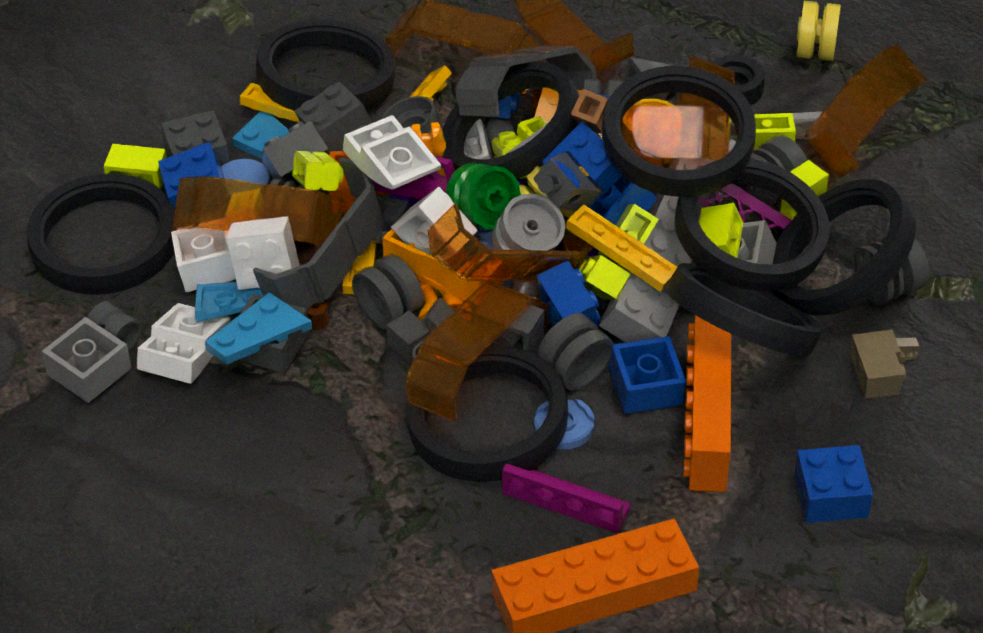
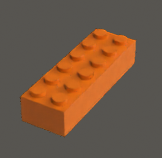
[683,315,731,492]
[491,518,699,633]

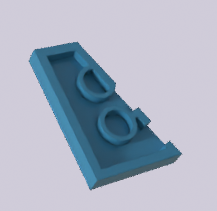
[232,111,289,159]
[195,282,263,322]
[205,292,312,365]

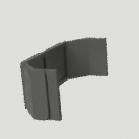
[455,46,596,116]
[253,157,385,309]

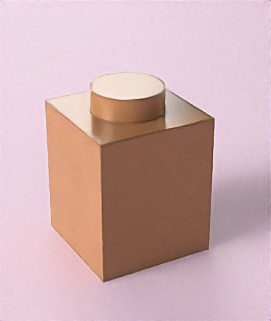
[571,89,609,133]

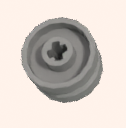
[492,194,566,270]

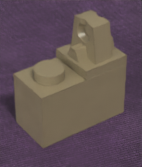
[849,330,919,399]

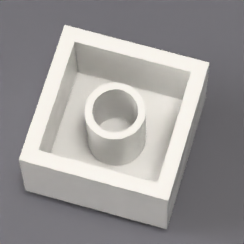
[391,187,478,261]
[226,216,300,290]
[171,218,236,292]

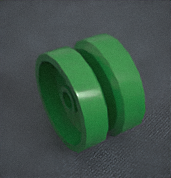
[446,163,521,230]

